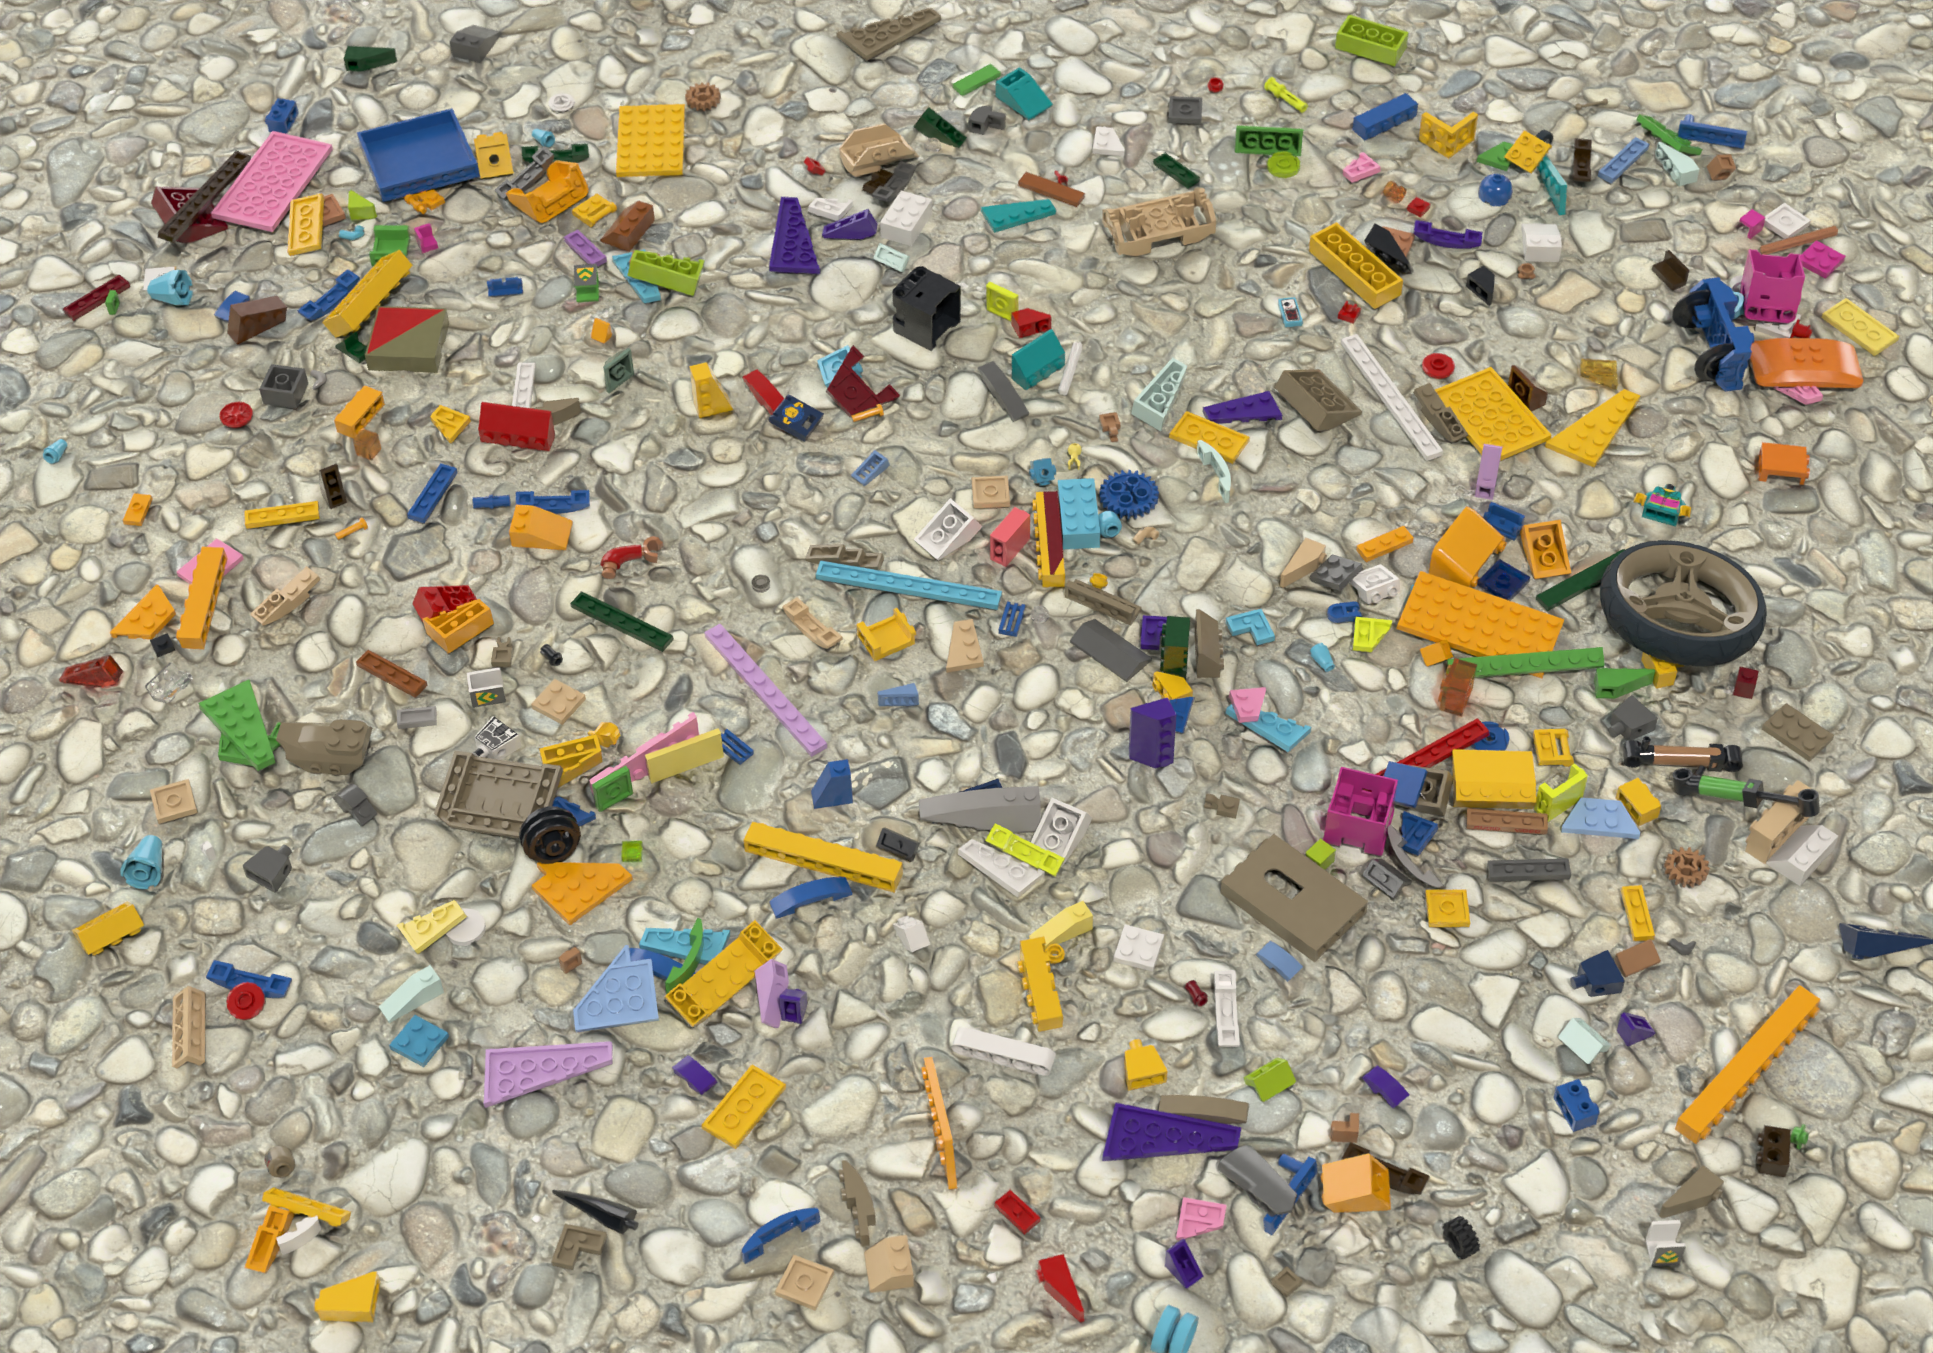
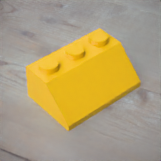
[72,901,144,956]

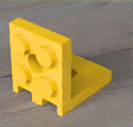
[1418,112,1478,159]
[474,132,514,179]

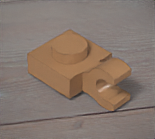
[1099,412,1121,442]

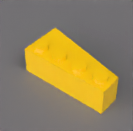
[1017,936,1063,1032]

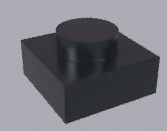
[150,633,175,658]

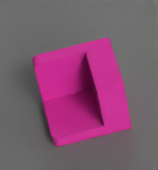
[1739,209,1766,239]
[414,223,438,253]

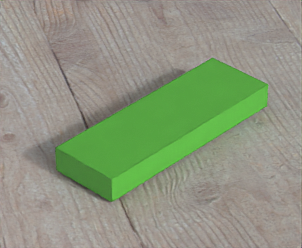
[952,64,1001,96]

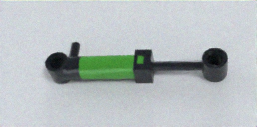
[1673,765,1820,817]

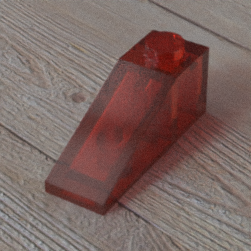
[59,655,123,688]

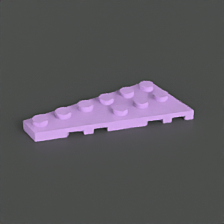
[484,1042,613,1108]

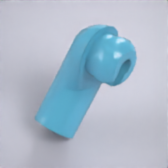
[339,225,365,240]

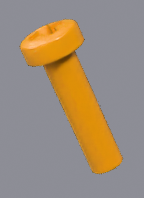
[851,404,884,422]
[335,517,368,540]

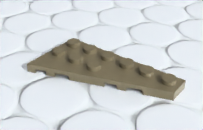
[837,8,941,61]

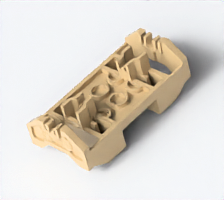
[1102,187,1216,256]

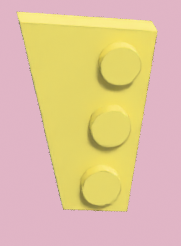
[397,900,467,954]

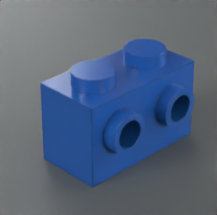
[265,98,299,134]
[1553,1079,1600,1132]

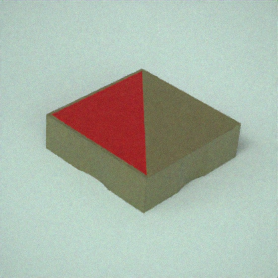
[365,306,449,373]

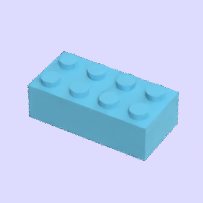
[1058,478,1100,550]

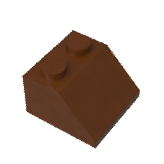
[1508,365,1548,412]

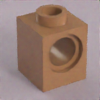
[1707,154,1736,180]

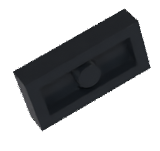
[876,827,920,862]

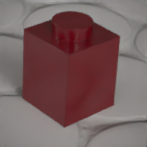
[1733,667,1759,699]

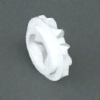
[549,94,575,113]

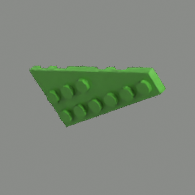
[198,680,275,771]

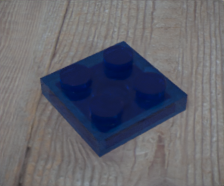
[1477,559,1531,601]

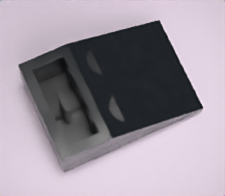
[1364,223,1414,273]

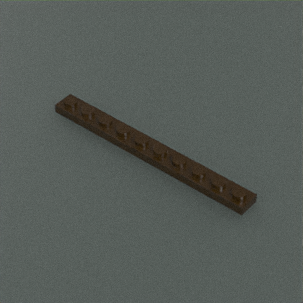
[158,150,251,243]

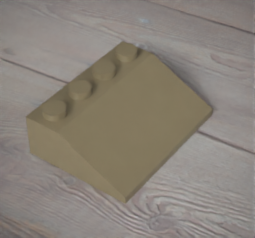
[1274,369,1362,431]

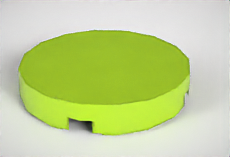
[1267,152,1300,178]

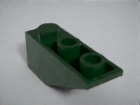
[343,46,397,72]
[913,107,968,149]

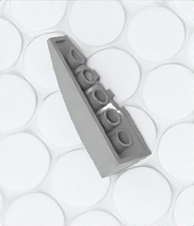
[919,786,1041,833]

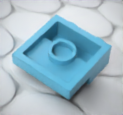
[817,345,863,388]

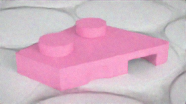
[1343,152,1380,183]
[1774,386,1823,405]
[1229,687,1266,723]
[1176,1197,1226,1241]

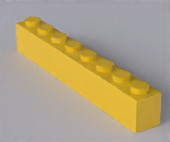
[743,821,903,893]

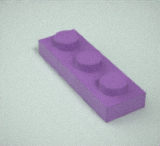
[564,230,607,267]

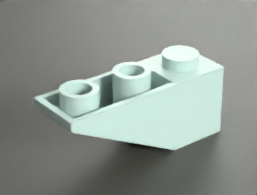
[1655,142,1700,186]

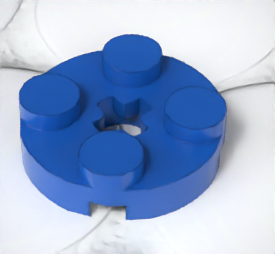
[1471,721,1509,751]

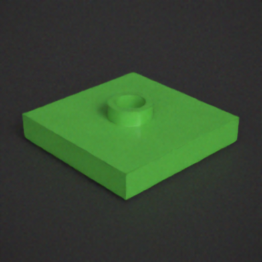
[592,766,633,812]

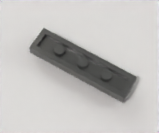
[1487,858,1571,882]

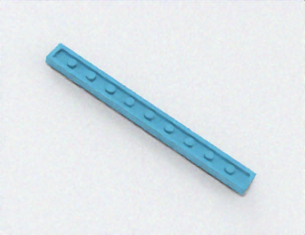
[816,561,1002,610]

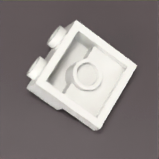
[1349,564,1401,604]

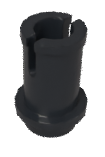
[540,644,563,666]

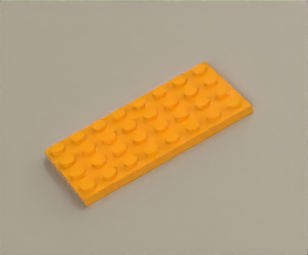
[1396,571,1565,679]

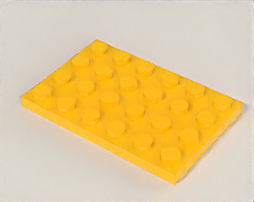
[616,104,685,177]
[1435,367,1552,461]

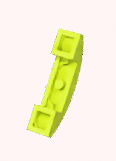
[985,823,1065,877]

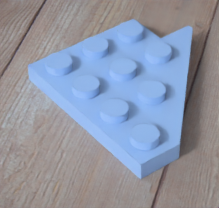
[573,945,659,1032]

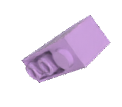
[1475,444,1502,500]
[755,959,789,1029]

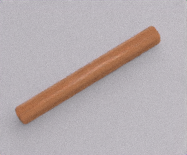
[1760,226,1838,255]

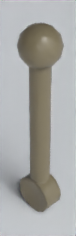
[1575,99,1608,110]

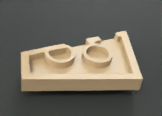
[946,619,984,673]

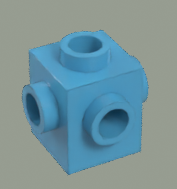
[1029,458,1056,486]

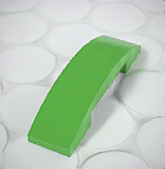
[665,918,704,994]

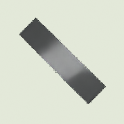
[978,361,1029,422]

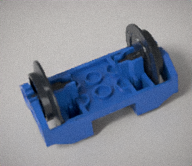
[1672,277,1754,392]

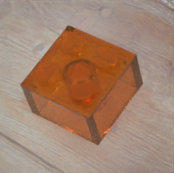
[1438,658,1477,717]

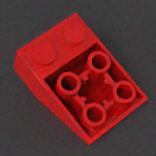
[412,585,477,622]

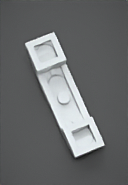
[1214,970,1240,1047]

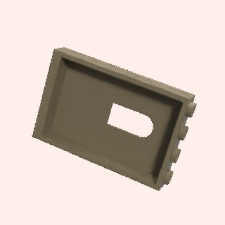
[1221,834,1368,963]

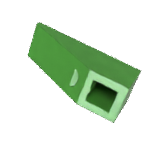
[1594,668,1655,699]

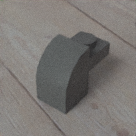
[968,106,1006,135]
[332,784,378,826]

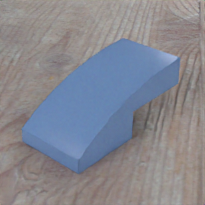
[1256,941,1303,982]

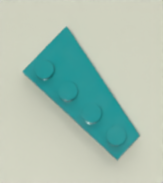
[1537,155,1567,216]
[981,199,1056,233]

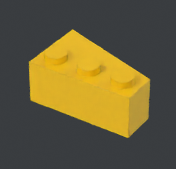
[539,734,603,789]

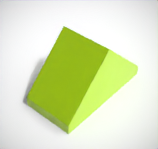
[348,190,377,220]

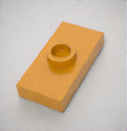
[123,493,153,526]

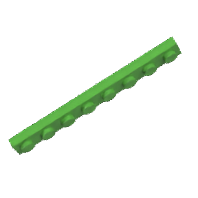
[1447,647,1605,680]

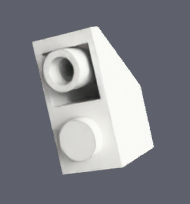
[893,916,930,952]

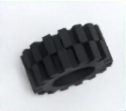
[1442,1216,1480,1260]

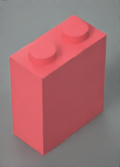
[990,507,1030,567]

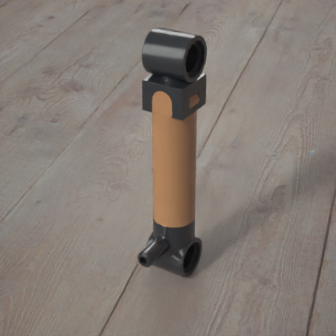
[1623,736,1743,772]

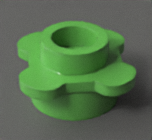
[1791,1124,1809,1150]

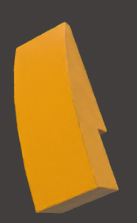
[244,1206,294,1274]

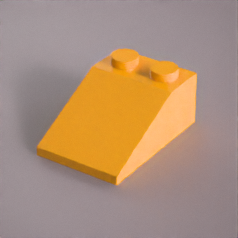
[509,505,573,550]
[1520,520,1571,580]

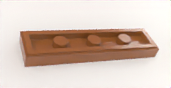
[1018,172,1085,207]
[356,650,428,698]

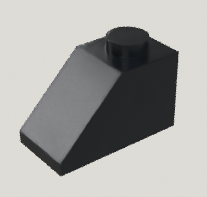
[1466,266,1495,306]

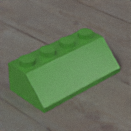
[1235,126,1303,156]

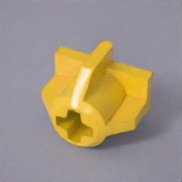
[588,722,621,748]

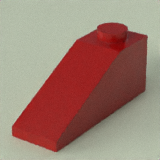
[1035,1254,1084,1322]

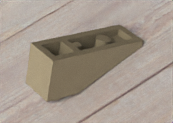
[1659,1165,1724,1219]

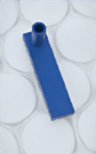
[1678,114,1747,149]
[1263,1154,1318,1236]

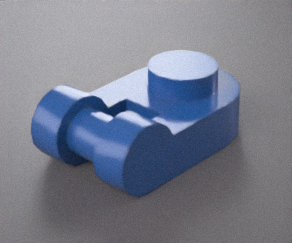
[1327,601,1362,623]

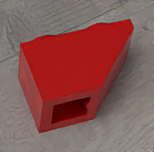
[1011,308,1052,339]

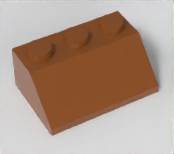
[600,200,655,252]

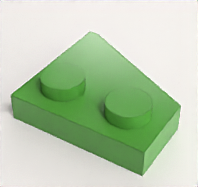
[1477,142,1513,171]

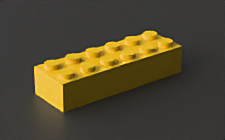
[1309,222,1403,309]
[322,250,413,338]

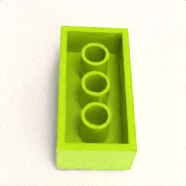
[1335,15,1409,66]

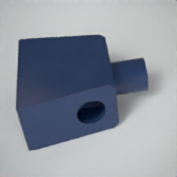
[1570,950,1625,997]

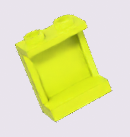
[1534,764,1588,822]

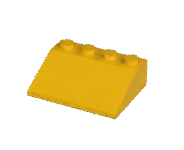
[1452,749,1536,809]

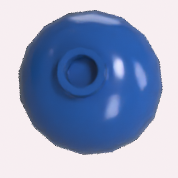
[1478,174,1513,206]

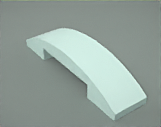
[1197,440,1231,503]

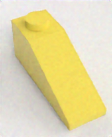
[1029,901,1093,950]

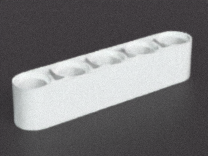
[951,1027,1056,1076]

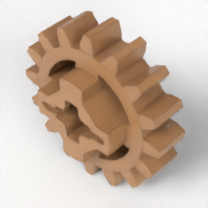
[685,82,721,111]
[1664,847,1710,888]

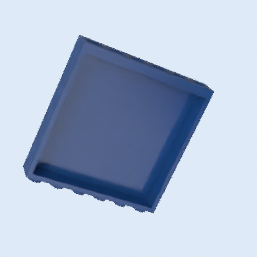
[357,108,480,202]

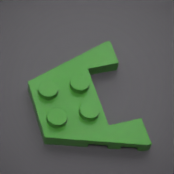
[218,722,281,766]

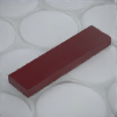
[63,274,131,321]

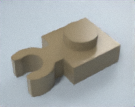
[491,637,513,667]

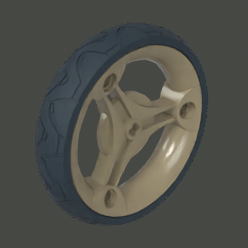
[1600,540,1767,667]

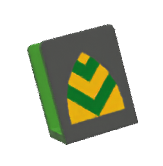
[574,264,599,302]

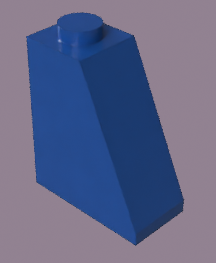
[811,759,853,809]

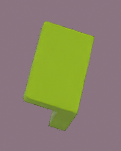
[1243,1057,1296,1102]

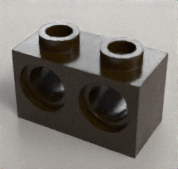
[1756,1125,1791,1177]

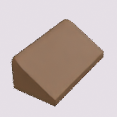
[1614,939,1661,978]

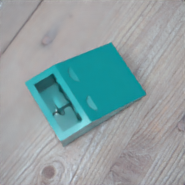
[996,67,1053,120]

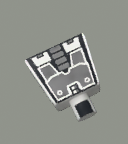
[473,716,522,760]

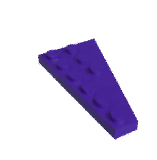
[769,197,820,274]
[1102,1102,1242,1161]

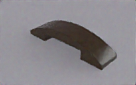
[1573,138,1592,182]
[1341,1142,1430,1195]

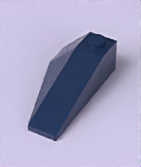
[1839,923,1933,959]

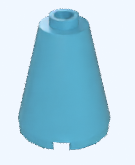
[120,835,162,889]

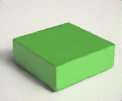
[105,290,120,315]

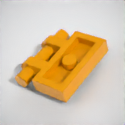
[403,189,445,214]

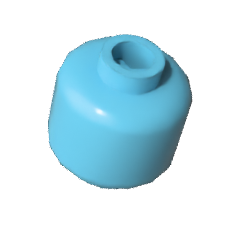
[1098,511,1122,538]

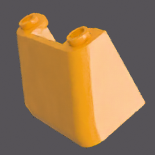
[506,160,588,223]
[1429,506,1507,588]

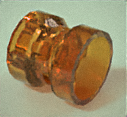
[1383,180,1407,203]

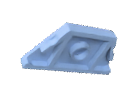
[1561,797,1640,839]

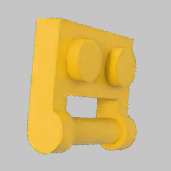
[572,193,617,227]
[1533,729,1574,767]

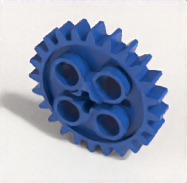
[1099,469,1159,519]

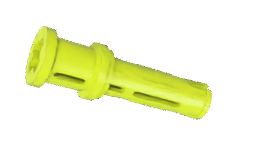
[1264,77,1308,113]

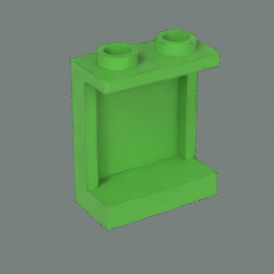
[369,225,411,266]

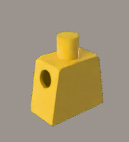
[1124,1039,1168,1091]

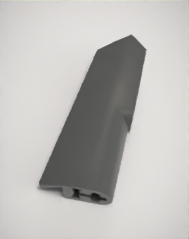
[1218,1144,1297,1217]

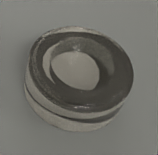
[751,574,770,593]

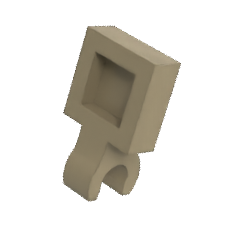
[1204,794,1240,819]

